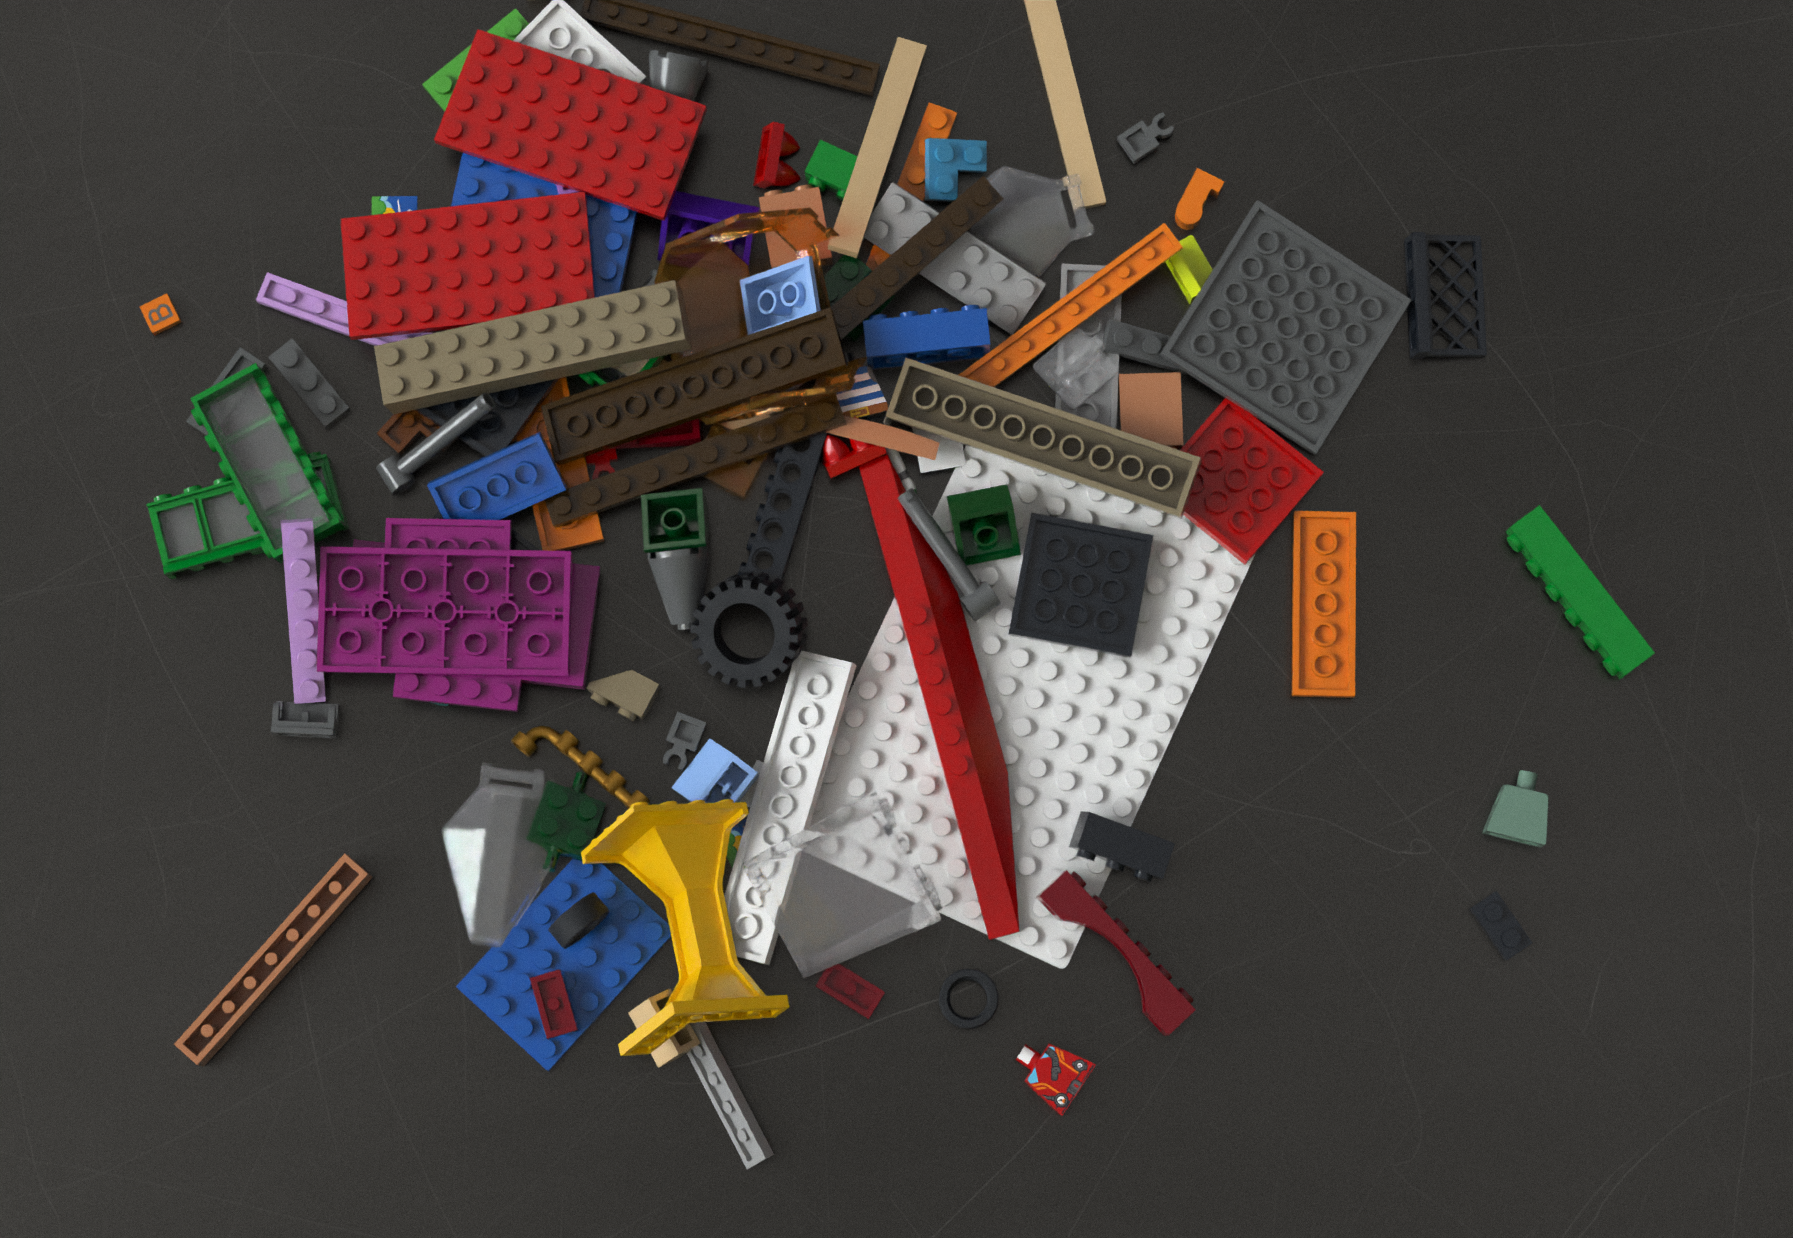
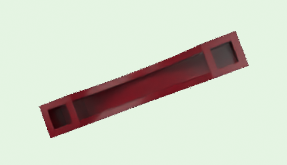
[1036,870,1196,1036]

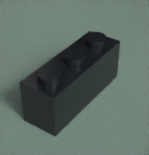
[1069,811,1175,882]

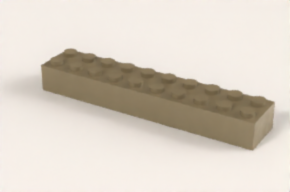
[374,280,693,414]
[886,358,1202,519]

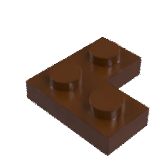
[376,410,457,455]

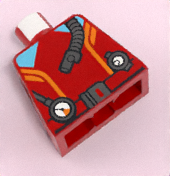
[1016,1044,1096,1116]

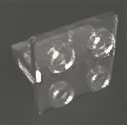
[1033,327,1118,410]

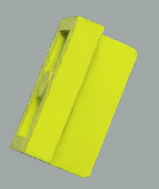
[1166,235,1213,305]

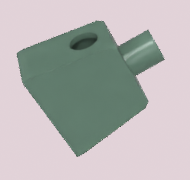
[1482,770,1548,848]

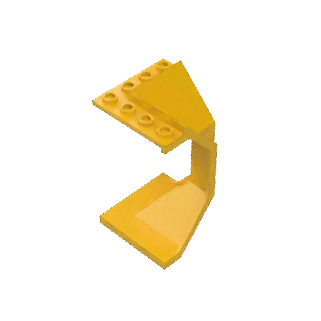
[581,799,790,1056]

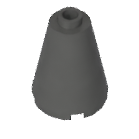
[649,50,709,101]
[647,545,709,630]

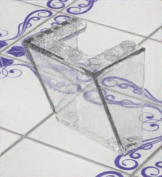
[743,791,943,978]

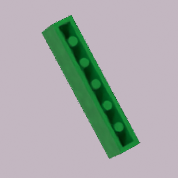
[1506,505,1655,679]

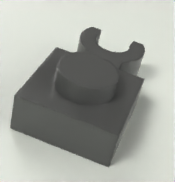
[1117,113,1174,164]
[663,711,707,771]

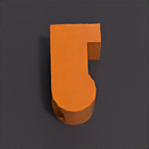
[1175,168,1224,230]

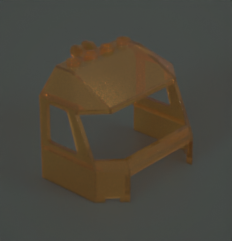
[654,207,867,425]

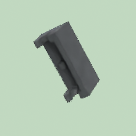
[271,701,340,739]

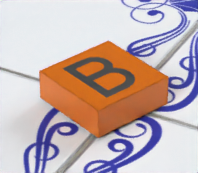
[139,293,181,336]

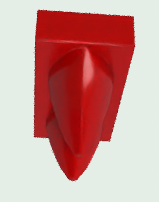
[753,122,801,189]
[821,417,887,478]

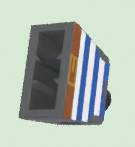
[828,353,888,421]

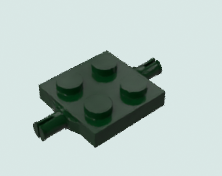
[526,772,606,872]

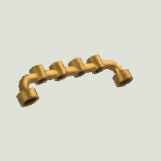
[511,726,650,809]

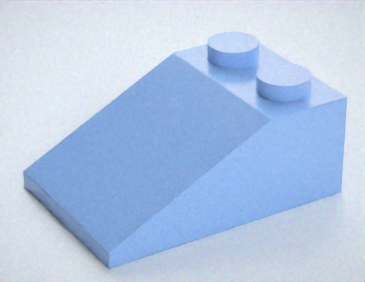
[740,256,821,335]

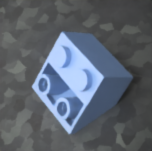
[672,738,759,803]

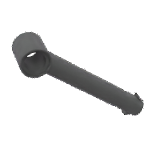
[376,393,496,495]
[897,488,1001,622]

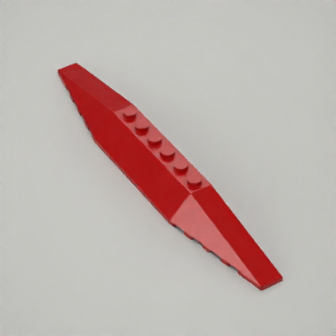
[859,455,1020,940]

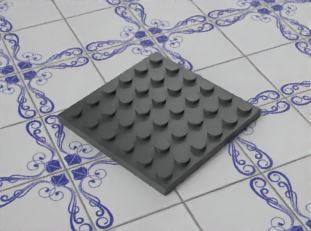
[1159,200,1411,455]

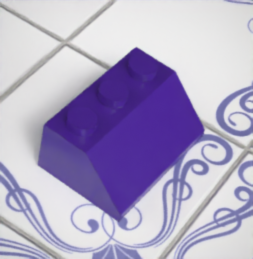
[657,191,760,278]

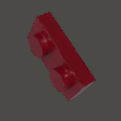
[815,959,885,1019]
[530,969,578,1039]

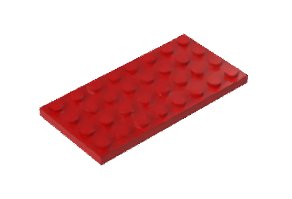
[434,29,707,221]
[341,192,595,340]

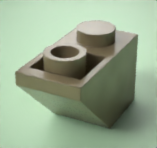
[587,670,661,721]

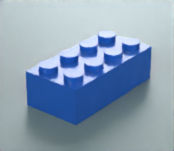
[863,305,990,370]

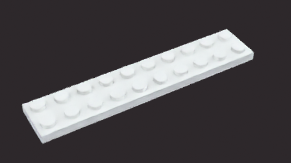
[724,651,856,965]

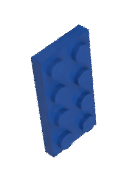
[427,432,567,520]

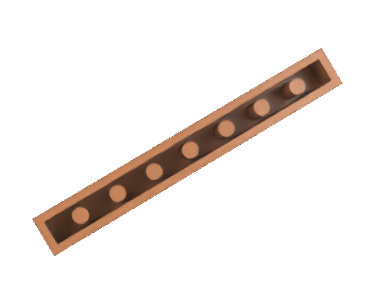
[174,853,373,1066]

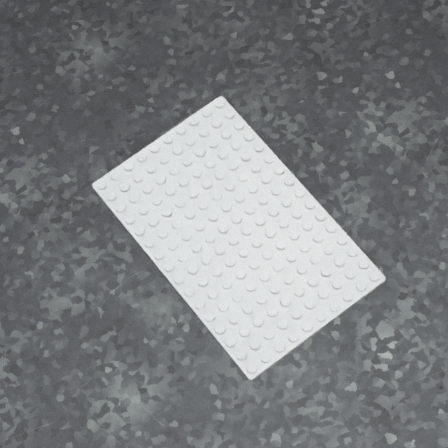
[803,446,1256,969]

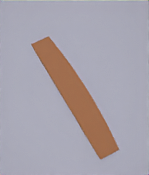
[826,416,940,460]

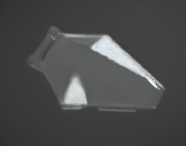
[968,165,1095,278]
[441,762,561,947]

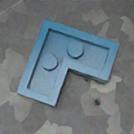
[925,138,987,202]

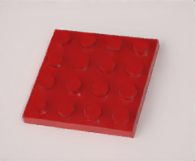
[1180,398,1324,565]

